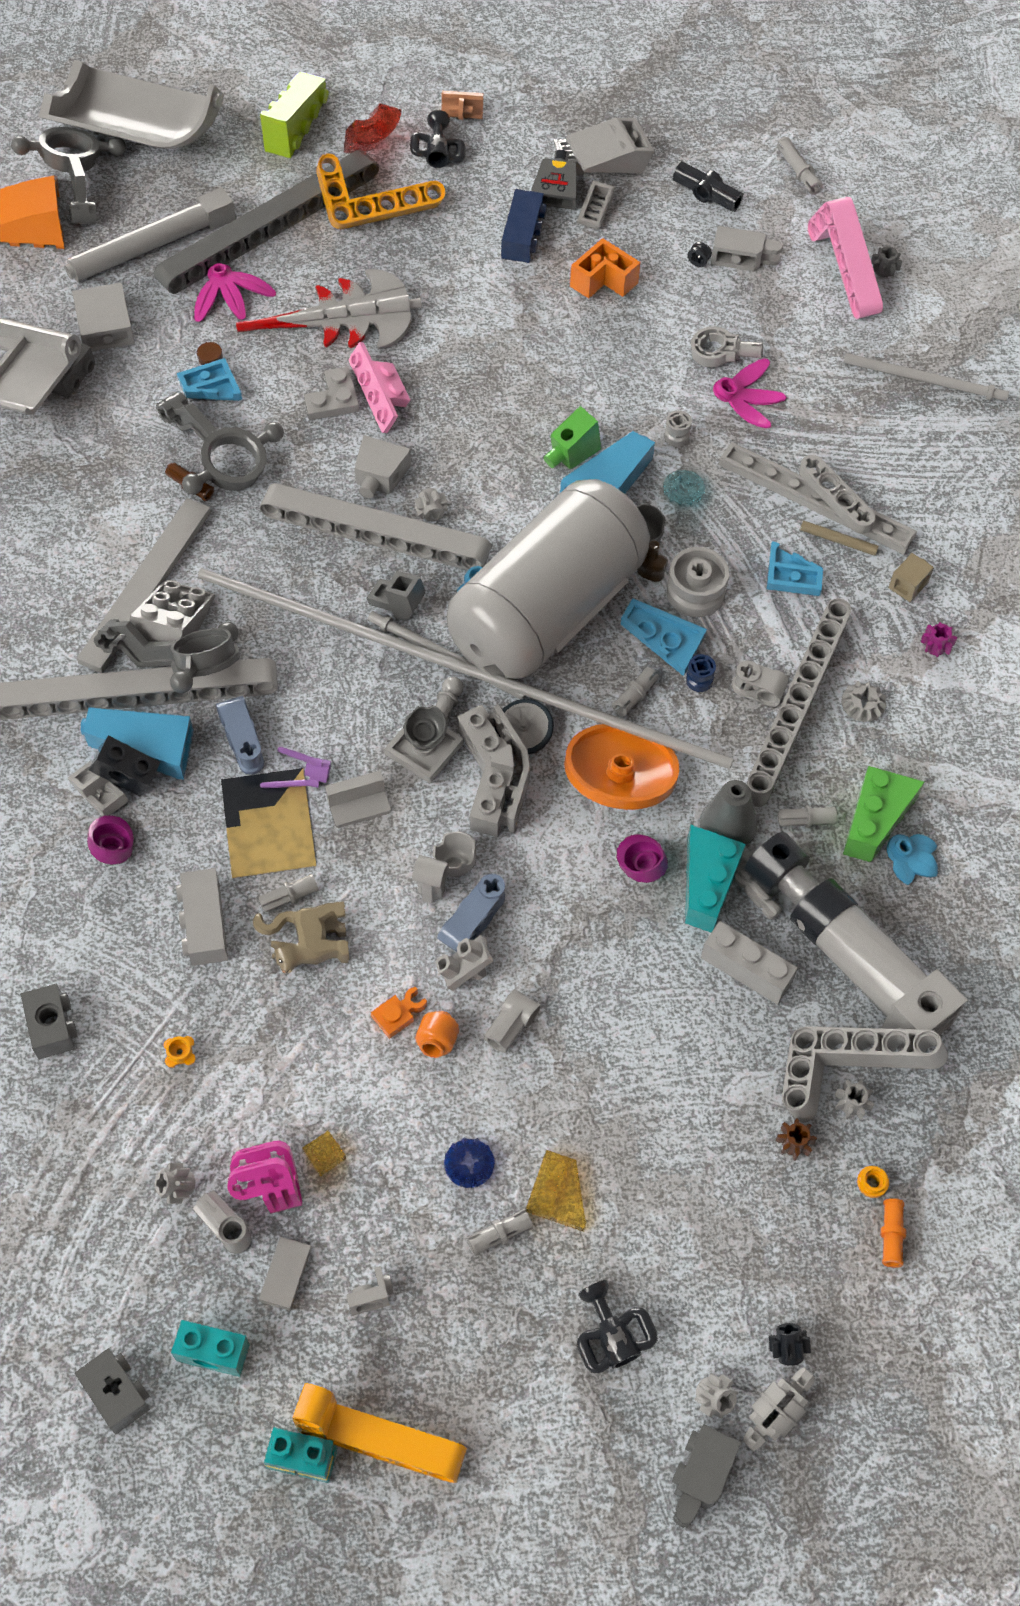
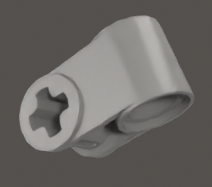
[731,660,788,707]

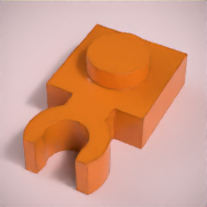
[371,987,427,1039]

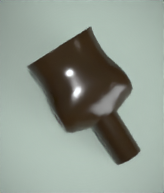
[637,540,668,582]

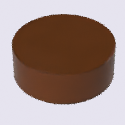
[197,342,223,365]

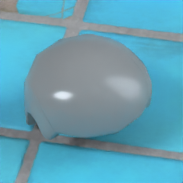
[432,831,477,877]

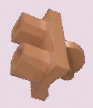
[441,91,484,120]

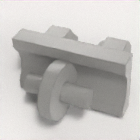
[436,935,493,991]

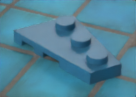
[620,598,707,676]

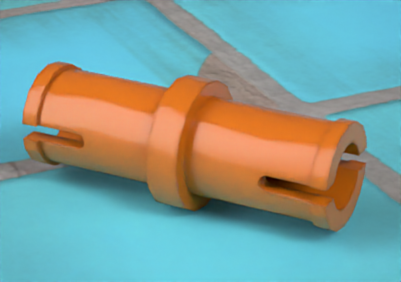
[880,1198,907,1268]

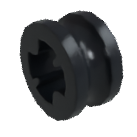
[687,242,712,267]

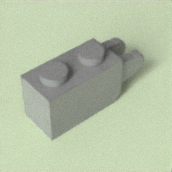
[711,226,783,272]

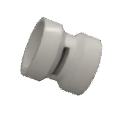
[664,410,692,447]

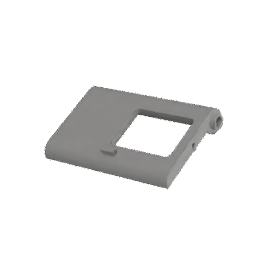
[0,318,81,415]

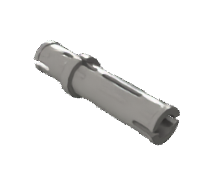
[777,137,823,195]

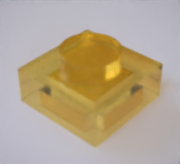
[302,1130,347,1176]

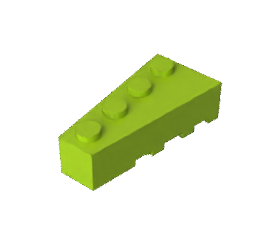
[260,72,329,159]

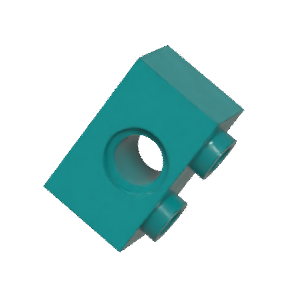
[171,1320,250,1377]

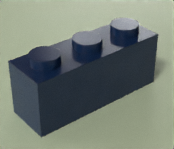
[501,189,547,263]

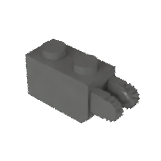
[672,1424,741,1528]

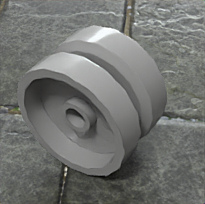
[667,547,729,617]

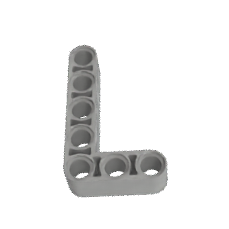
[782,1027,949,1122]

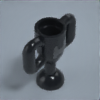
[410,110,466,168]
[577,1280,658,1373]

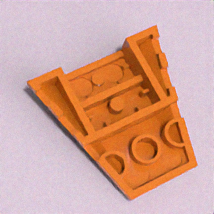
[0,175,65,249]

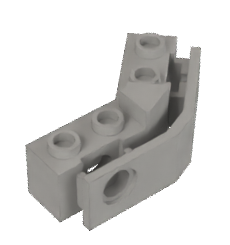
[457,704,530,837]

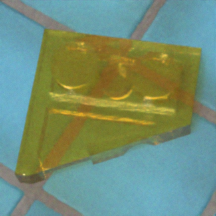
[526,1150,586,1232]

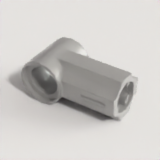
[412,855,449,903]
[484,989,541,1053]
[192,1190,251,1254]

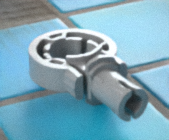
[691,326,763,367]

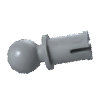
[435,677,464,721]

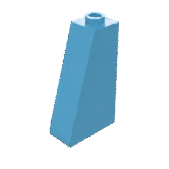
[560,431,655,494]
[81,707,194,780]

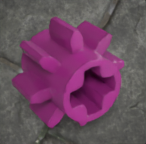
[920,622,957,657]

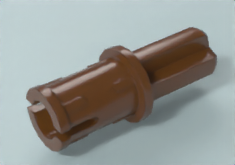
[165,462,215,502]

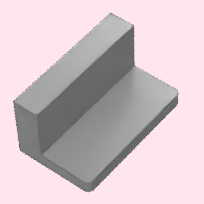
[325,770,391,828]

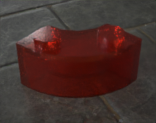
[343,103,402,154]

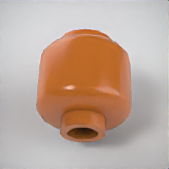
[415,1011,459,1058]

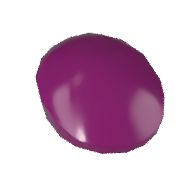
[87,815,134,865]
[616,834,668,883]

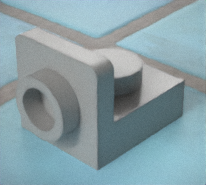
[346,1266,394,1316]

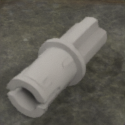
[778,805,837,828]
[259,874,318,912]

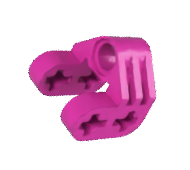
[227,1141,302,1214]

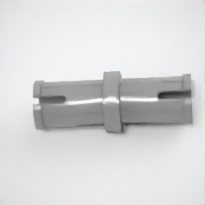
[612,667,659,716]
[466,1208,533,1256]

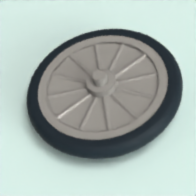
[495,699,554,755]

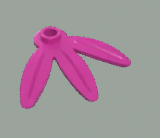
[194,263,276,322]
[713,358,787,429]

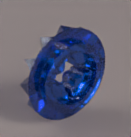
[444,1137,495,1188]

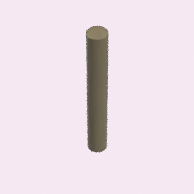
[800,520,879,556]

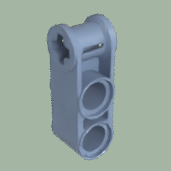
[216,696,264,775]
[437,874,505,952]

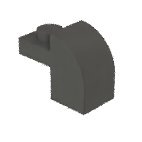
[367,570,425,620]

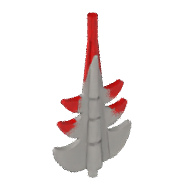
[236,269,422,349]

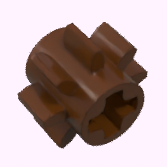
[776,1118,817,1161]

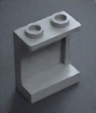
[72,282,135,352]

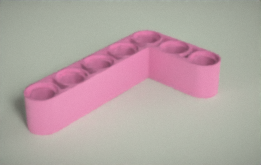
[808,197,883,319]

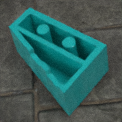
[685,824,746,933]

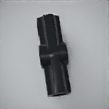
[672,161,744,212]

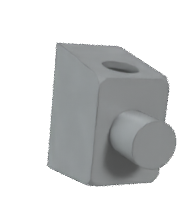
[354,435,411,498]

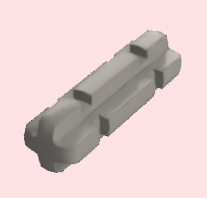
[734,870,782,919]

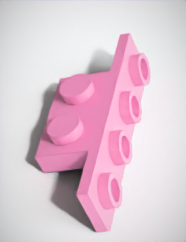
[349,342,410,433]

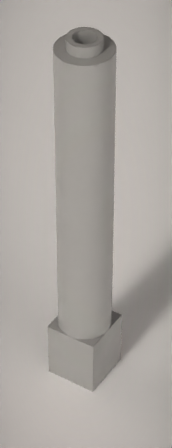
[64,187,236,282]

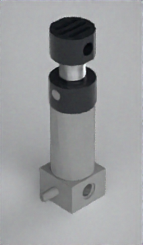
[745,831,968,1049]

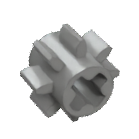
[415,488,448,521]
[834,1080,874,1120]
[155,1163,195,1204]
[695,1373,738,1418]

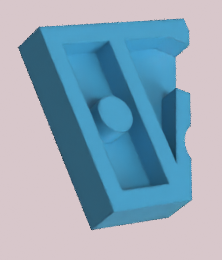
[177,358,242,401]
[766,541,823,596]

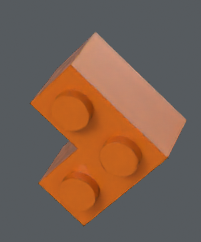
[570,238,641,299]

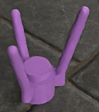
[260,747,331,788]

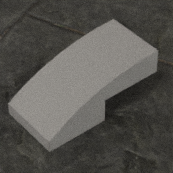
[68,761,128,816]

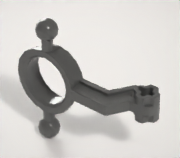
[11,127,126,224]
[156,392,284,495]
[94,619,241,694]

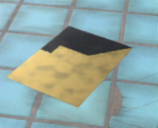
[221,768,316,878]

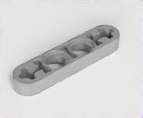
[799,455,875,534]

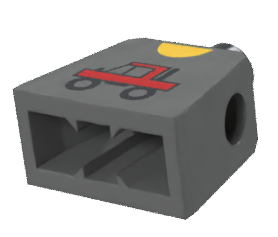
[531,150,577,210]

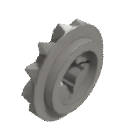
[841,681,886,722]

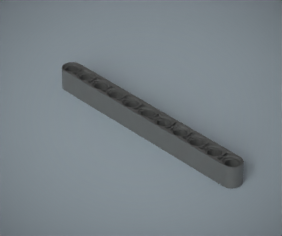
[154,149,379,294]

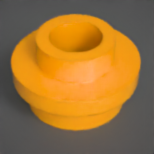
[857,1166,889,1198]

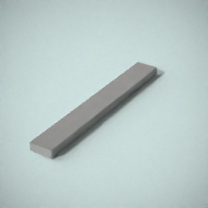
[718,442,917,555]
[77,498,211,673]

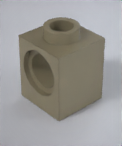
[888,553,934,602]

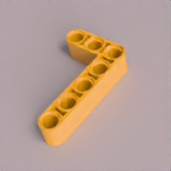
[316,153,445,229]
[292,1383,467,1483]

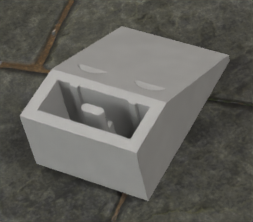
[566,117,654,174]
[130,580,215,642]

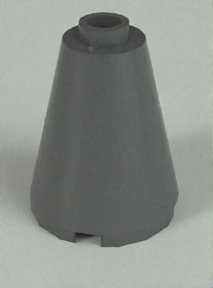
[700,780,758,844]

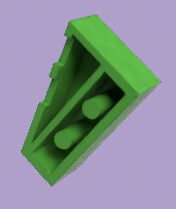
[843,766,925,862]

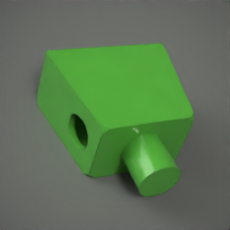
[543,406,602,469]

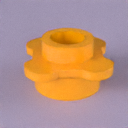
[164,1036,196,1068]

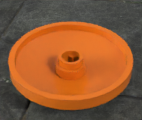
[564,724,679,810]

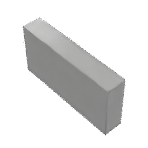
[259,1237,312,1311]

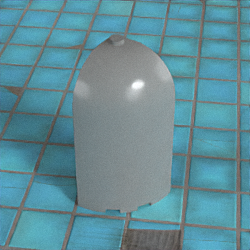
[39,60,224,149]

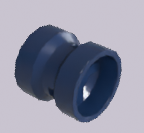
[686,654,716,692]

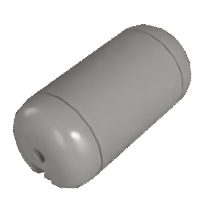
[446,479,650,679]

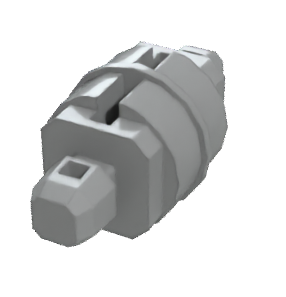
[743,1368,815,1451]

